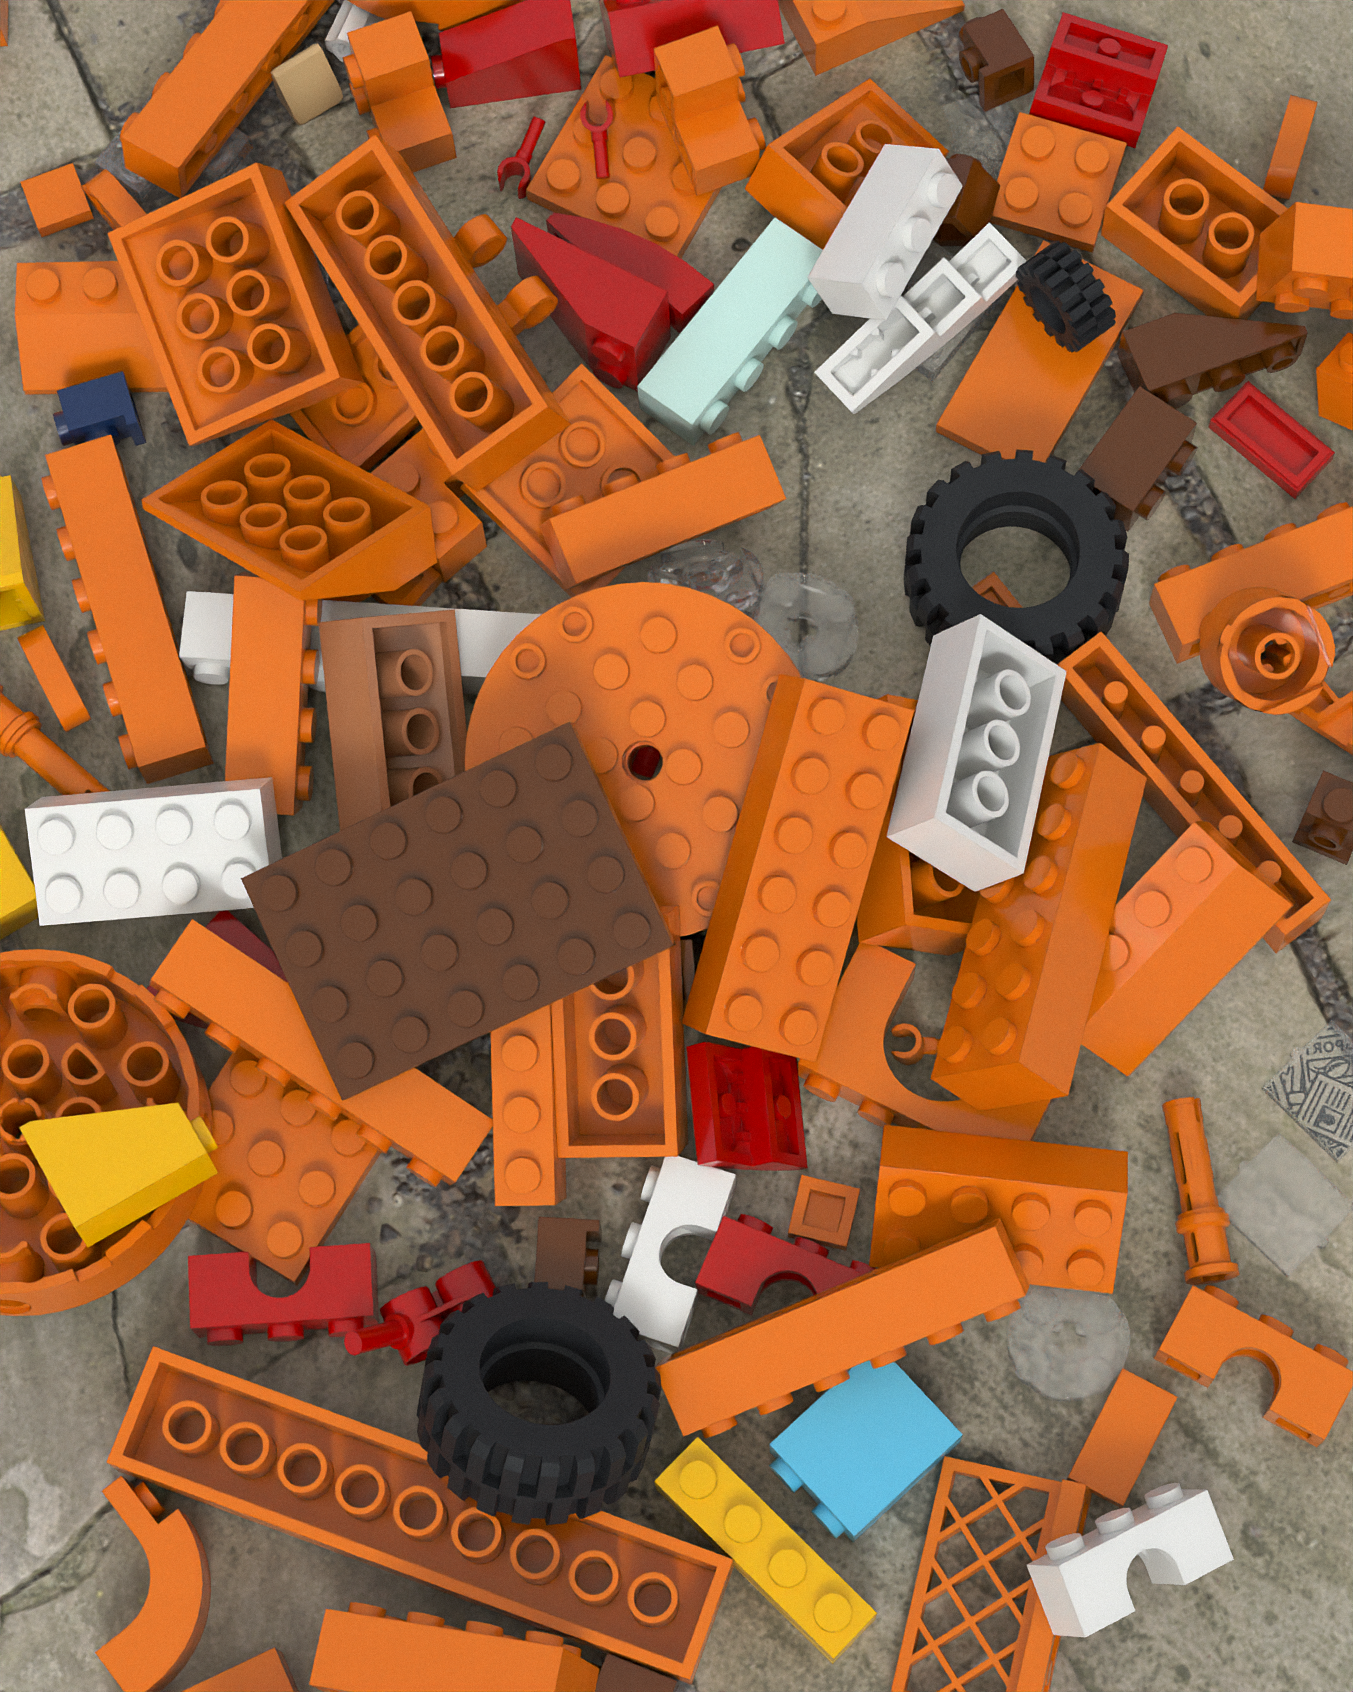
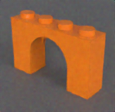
[798,943,1054,1141]

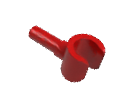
[580,99,616,179]
[497,116,546,199]

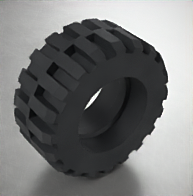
[904,449,1129,665]
[416,1282,662,1525]

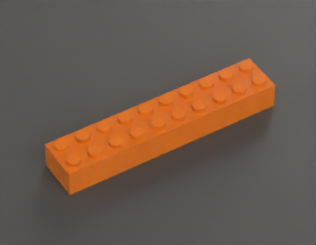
[106,1346,734,1685]

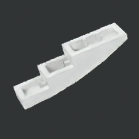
[814,222,1026,414]

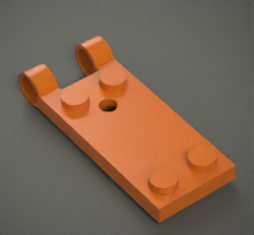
[289,214,558,471]

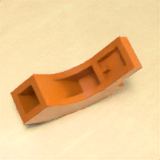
[95,1476,211,1692]

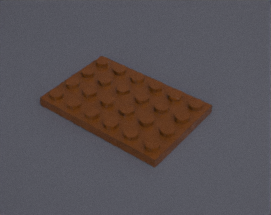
[241,722,676,1101]

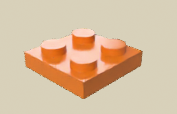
[990,112,1127,253]

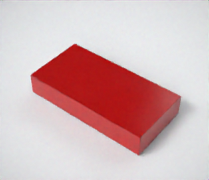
[1208,381,1335,499]

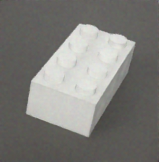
[886,614,1067,892]
[25,777,282,926]

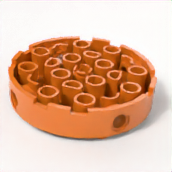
[465,582,803,937]
[0,949,213,1316]

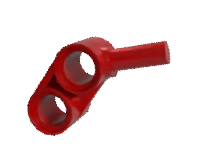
[344,1260,496,1366]

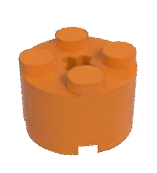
[1199,587,1335,715]

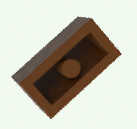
[1076,386,1198,532]

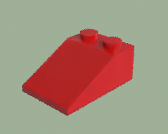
[511,217,671,392]

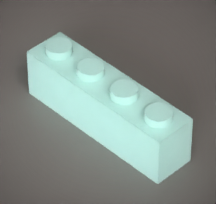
[637,217,823,446]

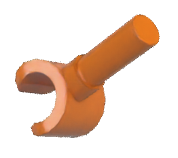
[891,1023,940,1065]

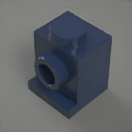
[53,371,146,446]

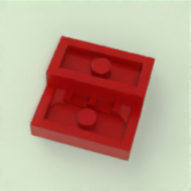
[1029,12,1168,148]
[686,1042,808,1171]

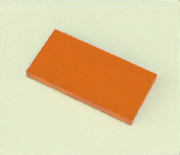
[936,240,1144,463]

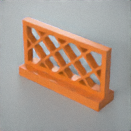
[891,1456,1092,1692]

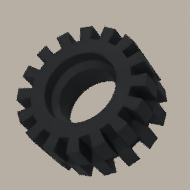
[1016,240,1116,352]

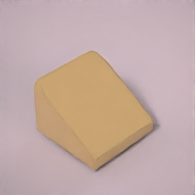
[271,43,343,125]

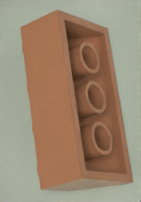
[319,609,467,831]

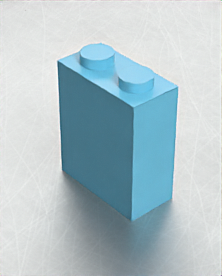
[769,1360,963,1542]

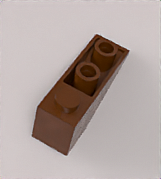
[1117,313,1308,409]

